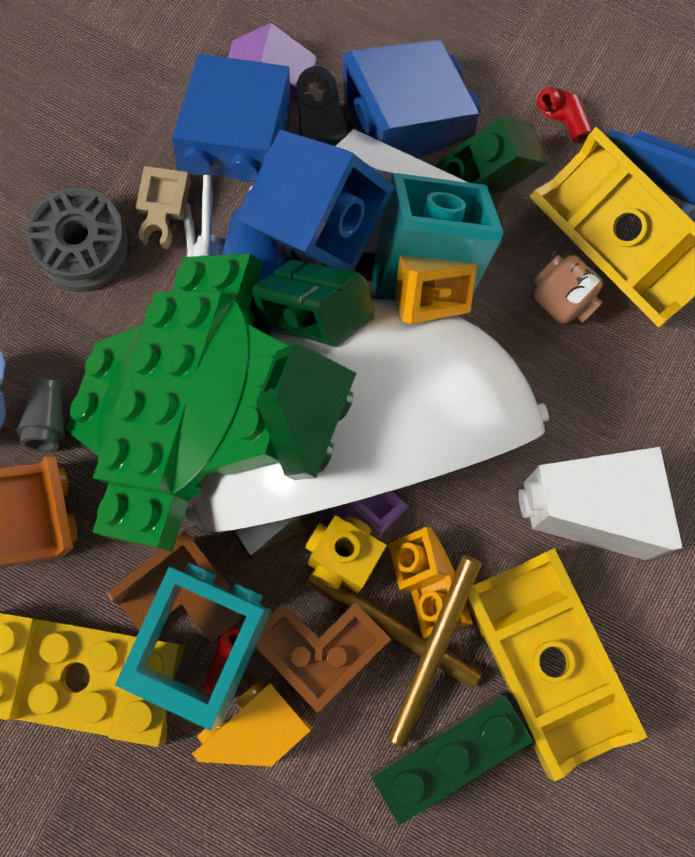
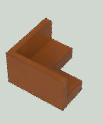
[105,531,246,643]
[256,602,391,713]

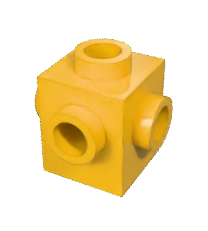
[305,515,387,594]

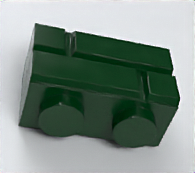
[252,260,375,347]

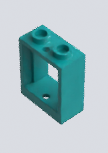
[115,562,272,731]

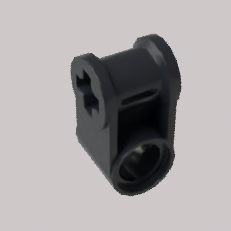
[296,66,348,146]

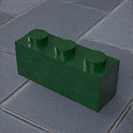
[371,694,533,826]

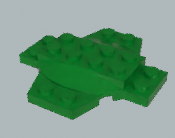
[65,253,288,552]

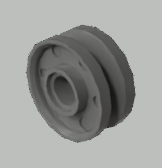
[26,187,130,292]

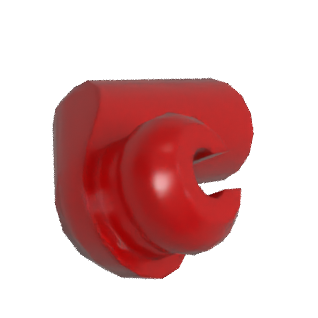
[536,87,593,143]

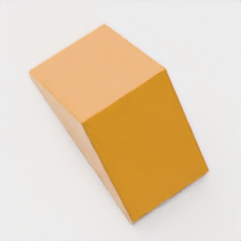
[394,255,477,324]

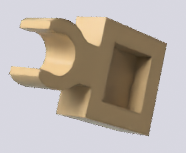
[136,166,191,249]

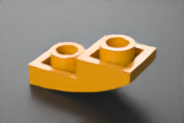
[389,527,473,639]

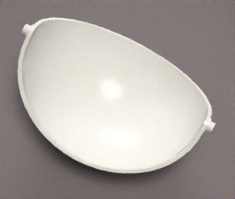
[185,299,549,532]

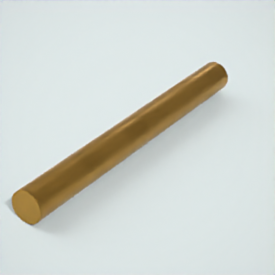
[388,555,482,747]
[305,569,482,689]

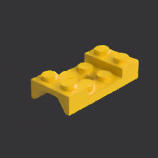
[529,127,695,328]
[466,548,647,781]
[0,613,185,747]

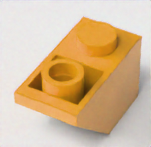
[192,682,312,767]

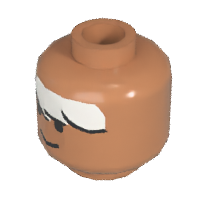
[533,255,603,324]

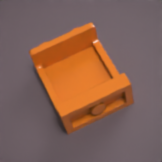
[0,455,77,568]

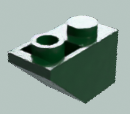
[435,115,548,194]
[256,343,357,480]

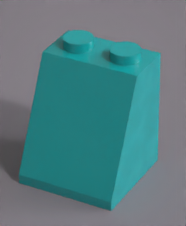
[371,173,503,299]

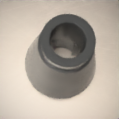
[16,379,65,452]

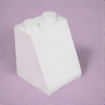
[519,447,683,560]

